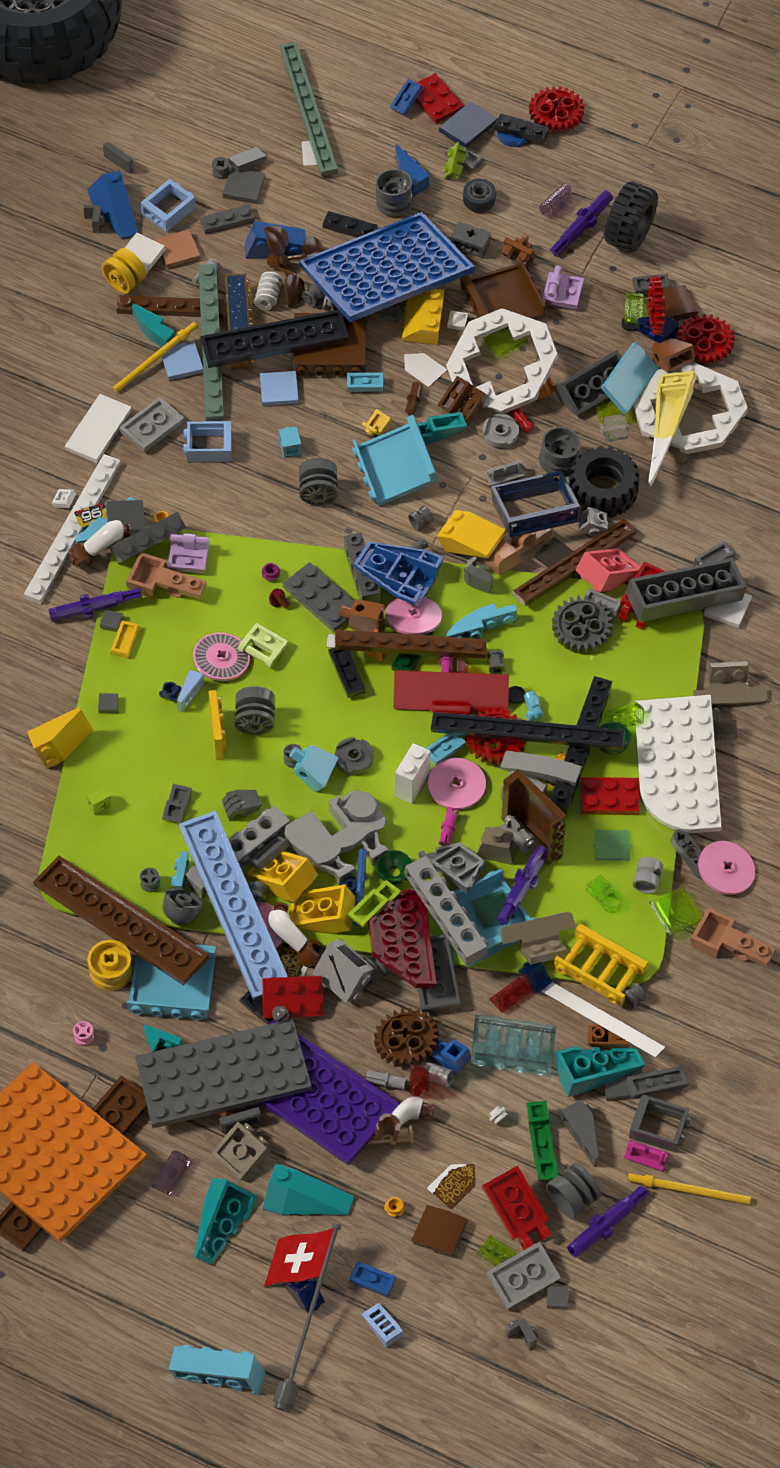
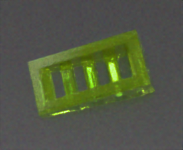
[604,701,644,727]
[476,1234,517,1267]

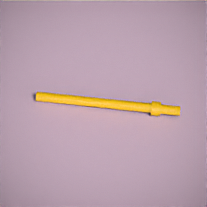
[112,322,198,393]
[627,1173,751,1205]

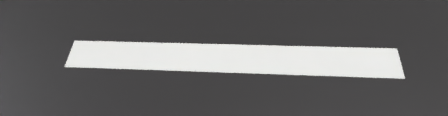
[538,980,665,1057]

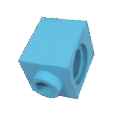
[279,426,301,458]

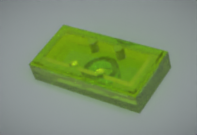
[624,293,643,324]

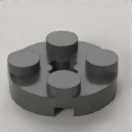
[335,737,373,776]

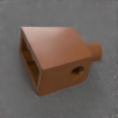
[652,338,695,373]
[340,599,384,632]

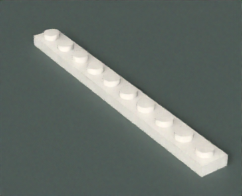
[23,454,121,604]

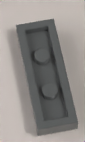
[200,204,255,234]
[625,1066,689,1099]

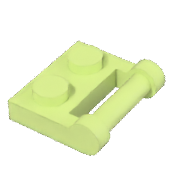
[238,623,288,668]

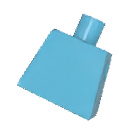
[290,745,338,792]

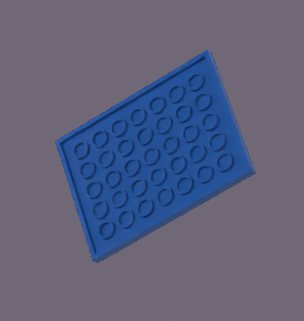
[299,212,475,322]

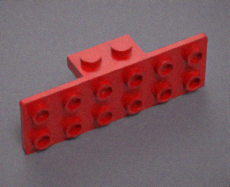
[393,670,509,715]

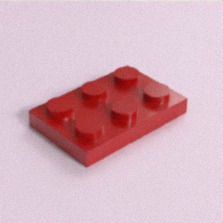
[415,73,464,124]
[580,777,640,815]
[261,976,324,1018]

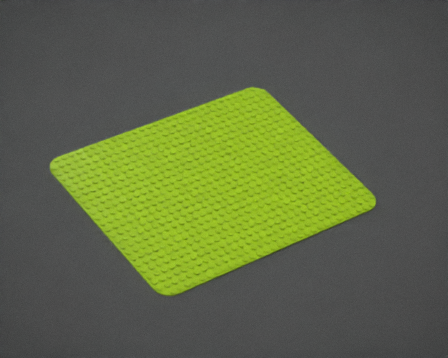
[39,526,704,987]

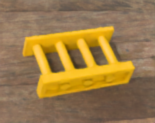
[554,924,648,1007]

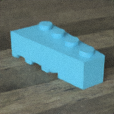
[168,1345,265,1396]

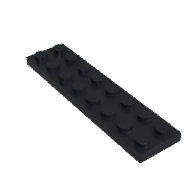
[200,309,349,368]

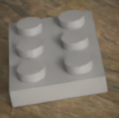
[119,397,184,452]
[485,1242,561,1310]

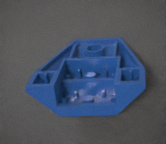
[353,541,444,607]

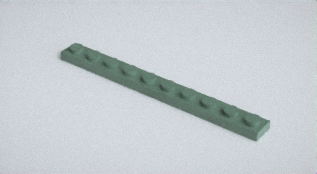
[280,42,338,177]
[198,264,224,421]

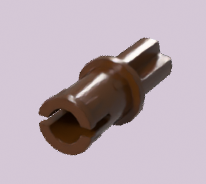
[405,382,423,416]

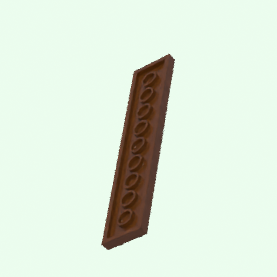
[33,855,209,986]
[0,1075,147,1252]

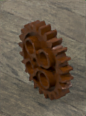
[374,1008,439,1068]

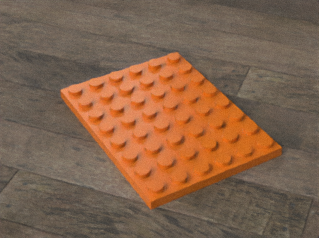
[0,1062,148,1243]

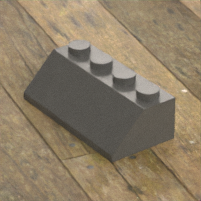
[552,350,622,416]

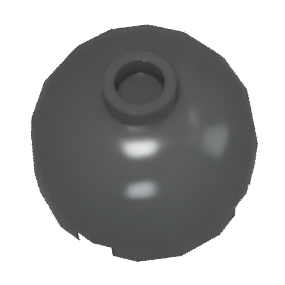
[162,888,203,925]

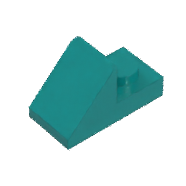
[143,1024,182,1052]

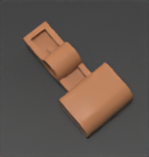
[477,529,553,576]
[126,552,207,600]
[690,907,776,967]

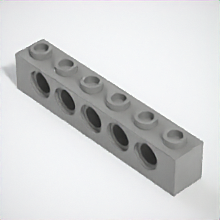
[185,805,290,899]
[405,856,488,966]

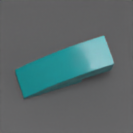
[132,304,175,348]
[417,412,467,445]

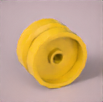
[101,248,147,294]
[87,940,133,991]

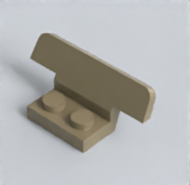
[693,661,768,706]
[500,912,576,965]

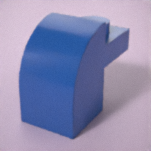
[429,1039,471,1074]

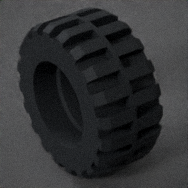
[604,181,658,253]
[569,446,640,517]

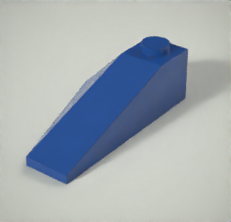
[87,170,138,240]

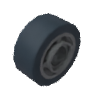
[463,178,496,212]

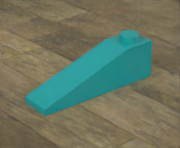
[555,1047,645,1097]
[263,1164,354,1216]
[194,1178,257,1265]

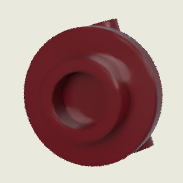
[269,588,290,608]

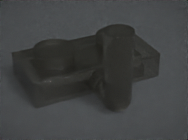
[712,708,738,741]

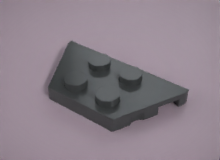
[418,842,486,894]

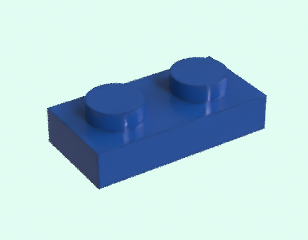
[390,79,423,116]
[349,1261,396,1297]

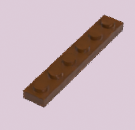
[116,295,224,318]

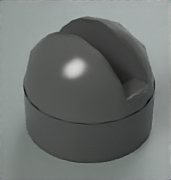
[272,1006,289,1024]

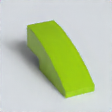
[348,880,401,927]

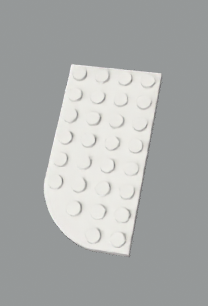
[634,695,722,833]

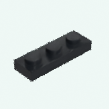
[494,113,549,144]
[322,211,378,238]
[328,647,366,698]

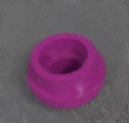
[262,563,280,581]

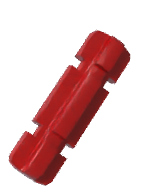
[509,408,534,433]

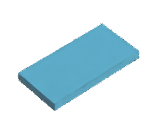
[601,342,659,414]

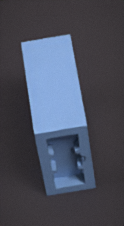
[141,179,196,232]
[184,421,232,462]

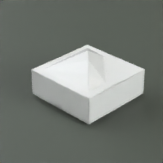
[447,311,468,331]
[52,489,76,508]

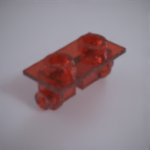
[489,976,533,1013]
[409,1063,429,1097]

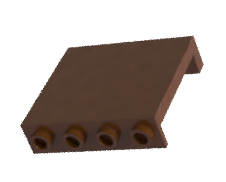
[460,256,547,333]
[293,313,366,376]
[501,769,566,865]

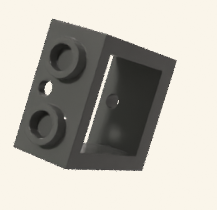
[629,1094,691,1153]

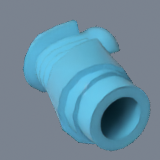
[524,691,544,721]

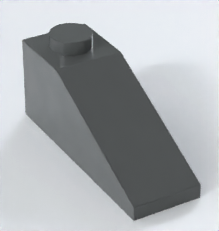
[560,1099,598,1167]

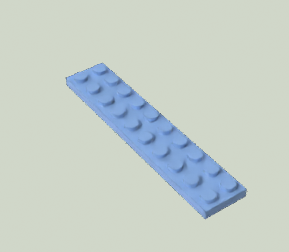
[179,811,288,1000]

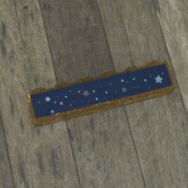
[225,273,255,370]

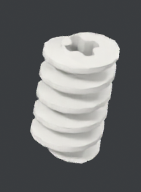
[254,272,283,311]

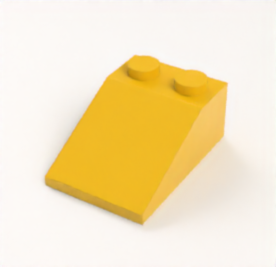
[437,510,507,558]
[27,707,93,769]
[246,851,318,902]
[289,885,356,933]

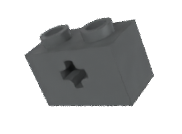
[450,222,491,259]

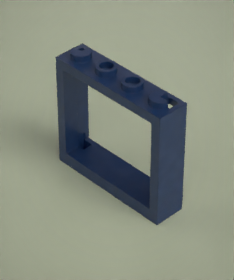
[491,471,581,538]

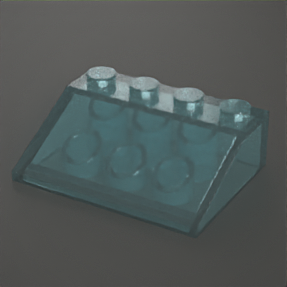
[471,1014,557,1075]

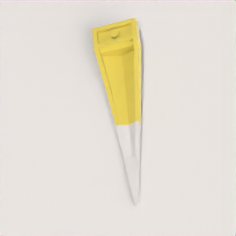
[649,371,697,486]

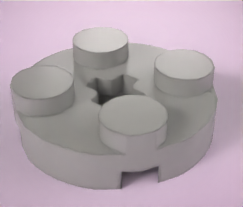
[483,414,519,448]

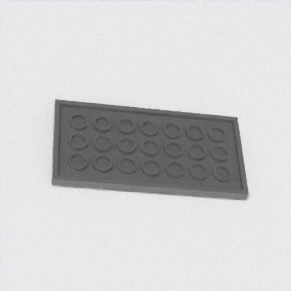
[135,1019,312,1128]

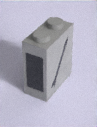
[313,939,374,1003]

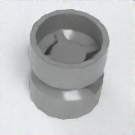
[633,857,663,894]

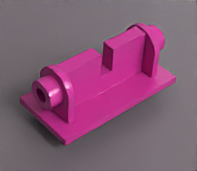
[624,1140,669,1172]

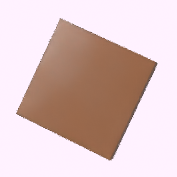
[156,229,200,268]

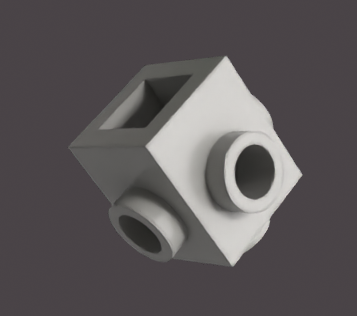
[578,507,608,537]

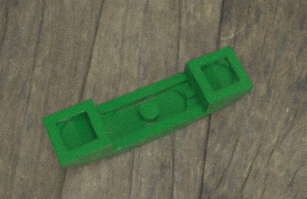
[526,1100,558,1181]

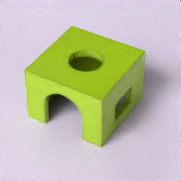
[86,786,111,815]

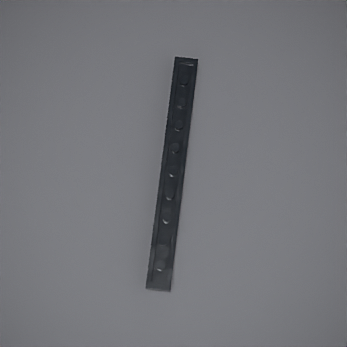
[431,712,625,751]

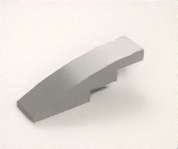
[500,751,581,786]

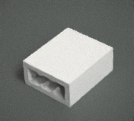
[395,743,430,804]

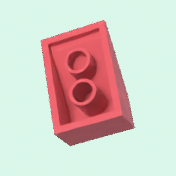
[575,548,640,592]

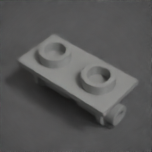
[484,460,525,486]
[500,814,540,854]

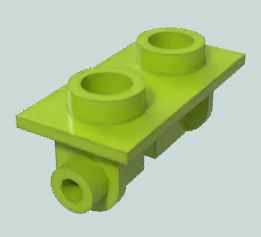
[443,142,467,180]

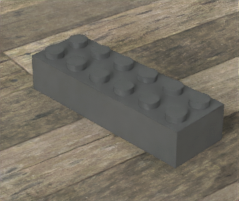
[626,558,747,622]

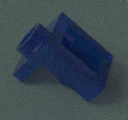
[518,961,552,994]

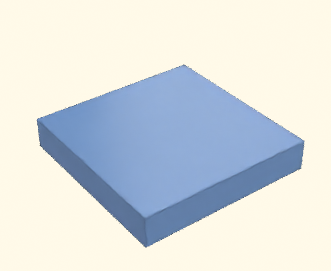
[161,341,203,380]
[260,371,298,406]

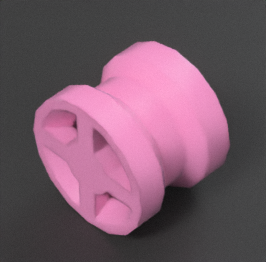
[73,1021,94,1046]

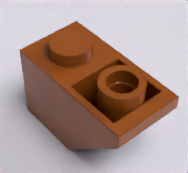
[588,1025,629,1050]

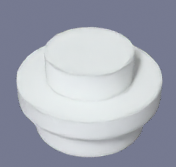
[489,1106,508,1124]

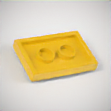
[209,690,227,760]

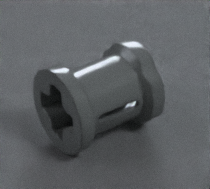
[487,650,505,674]

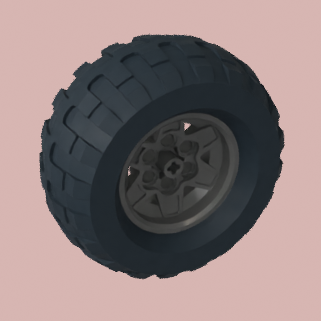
[0,0,122,84]

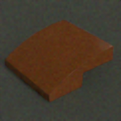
[663,285,699,322]
[437,376,488,426]
[411,1205,468,1257]

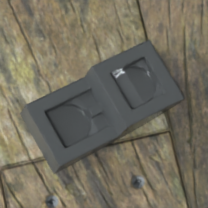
[162,784,192,823]

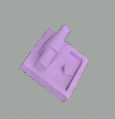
[542,265,584,310]
[167,533,210,574]

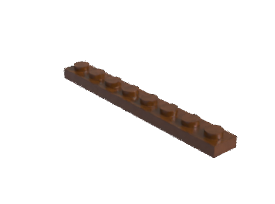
[513,519,637,606]
[335,630,487,659]

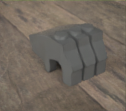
[464,557,493,593]
[222,790,262,821]

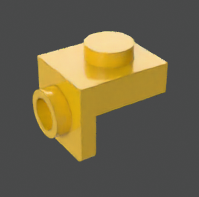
[362,409,393,437]

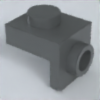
[83,205,105,233]
[506,1318,538,1350]

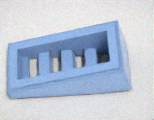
[177,670,204,712]
[362,1303,403,1348]

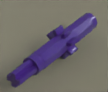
[550,190,613,257]
[48,587,143,621]
[496,846,548,925]
[567,1186,649,1258]

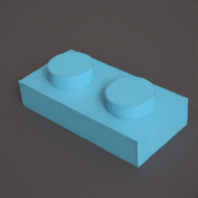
[347,372,383,392]
[426,734,466,766]
[171,851,189,889]

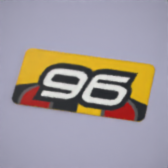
[74,503,106,527]

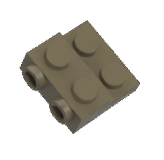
[212,1122,271,1181]

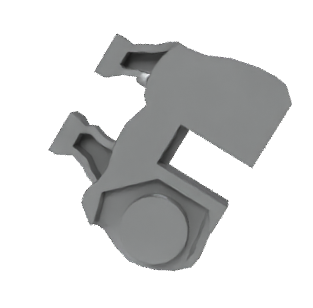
[285,790,388,883]

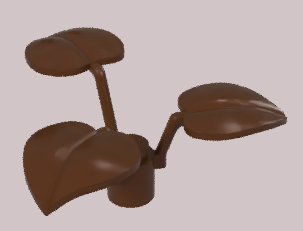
[263,226,323,307]

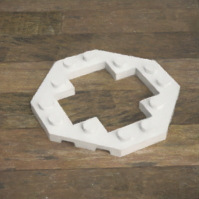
[446,308,559,414]
[633,362,747,454]

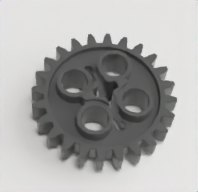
[552,595,613,653]

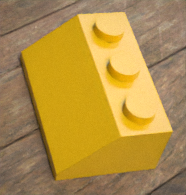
[402,289,444,345]

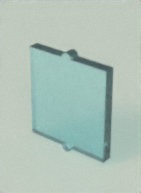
[593,830,631,860]

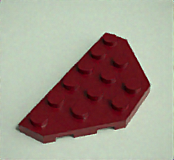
[368,889,436,989]

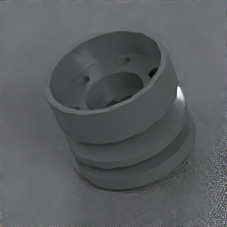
[376,169,412,216]
[539,427,581,475]
[299,458,338,505]
[234,686,275,735]
[546,1162,601,1219]

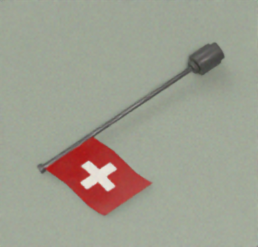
[264,1223,341,1412]

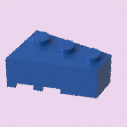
[245,221,306,259]

